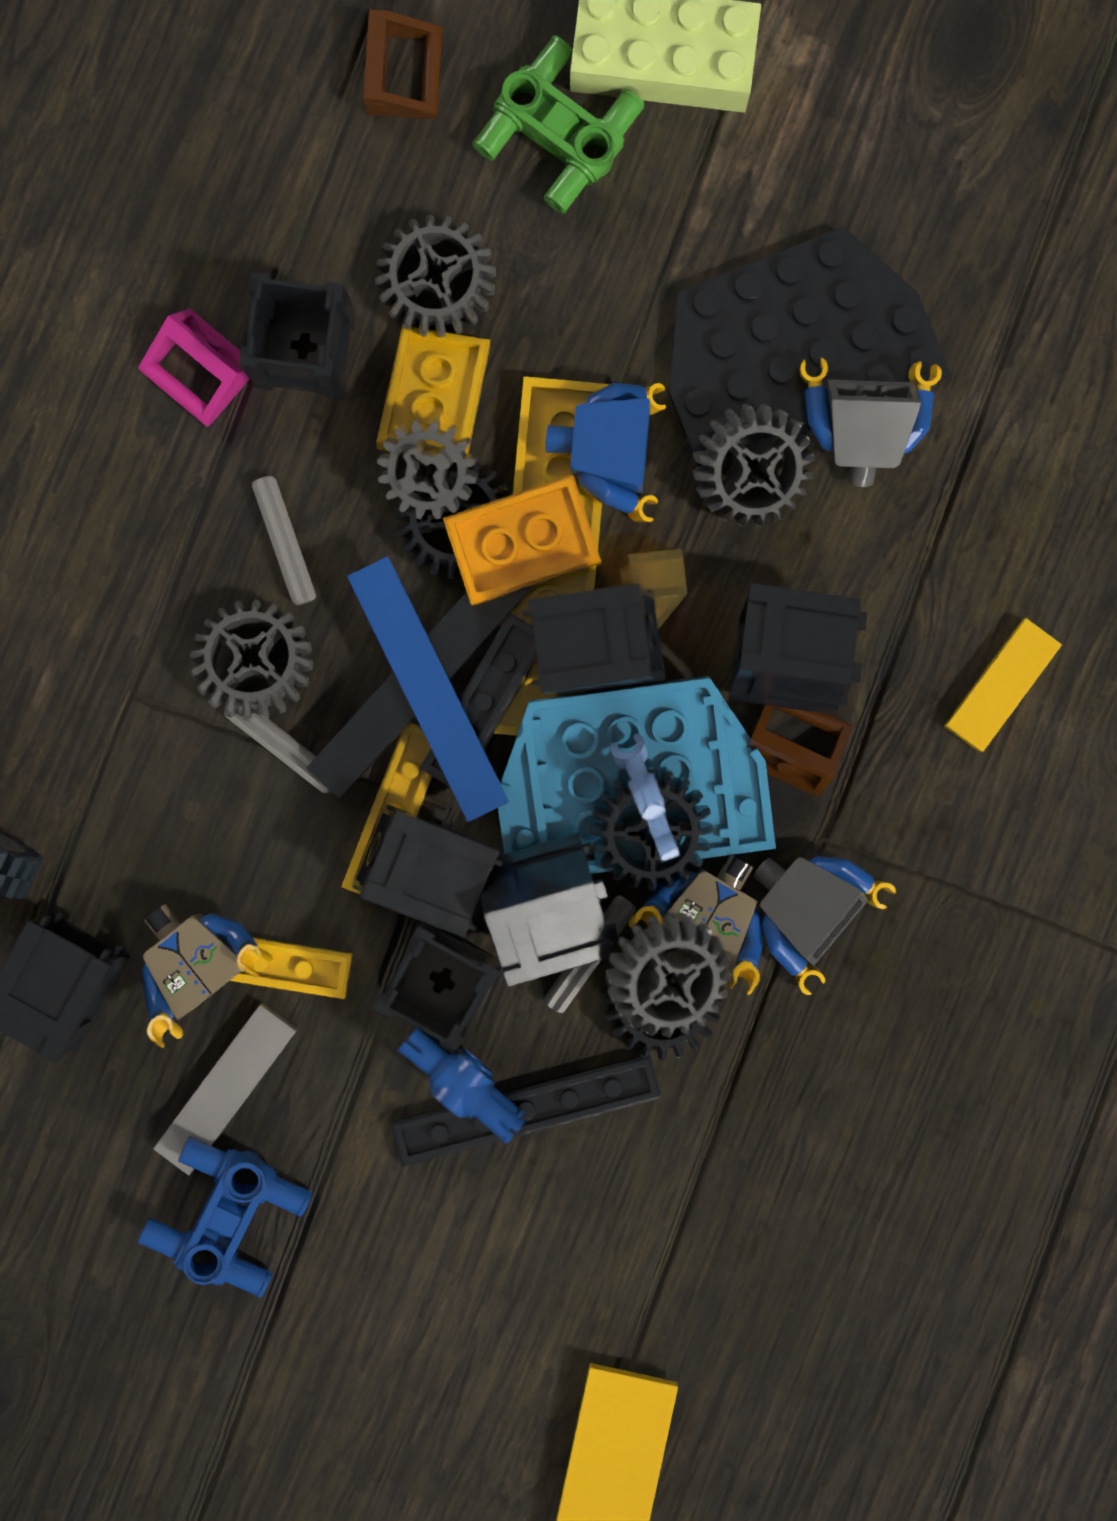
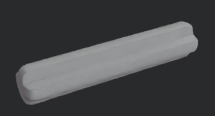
[252,476,316,605]
[224,706,330,793]
[544,895,636,1013]

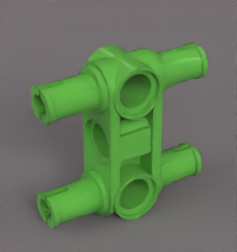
[472,35,645,214]

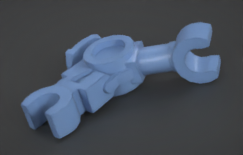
[610,733,680,862]

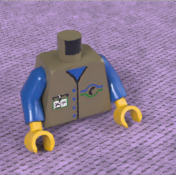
[628,855,763,995]
[142,904,273,1048]

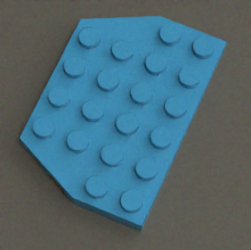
[498,676,776,874]

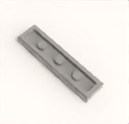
[153,1003,298,1175]

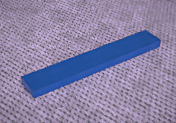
[347,556,509,822]

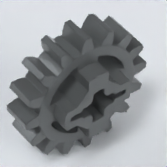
[377,417,478,519]

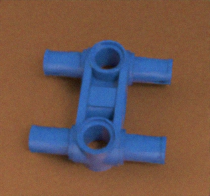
[398,1028,525,1144]
[137,1136,312,1298]

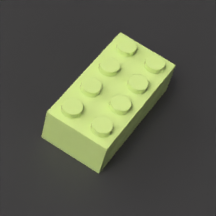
[570,0,761,113]

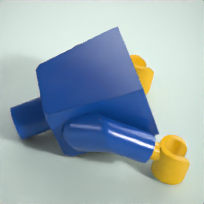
[546,383,666,522]

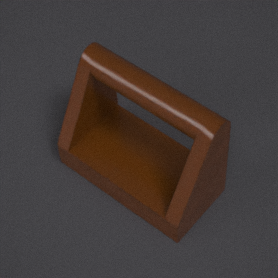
[363,9,443,119]
[747,705,853,798]

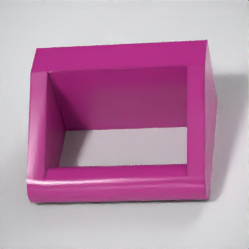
[138,309,249,427]

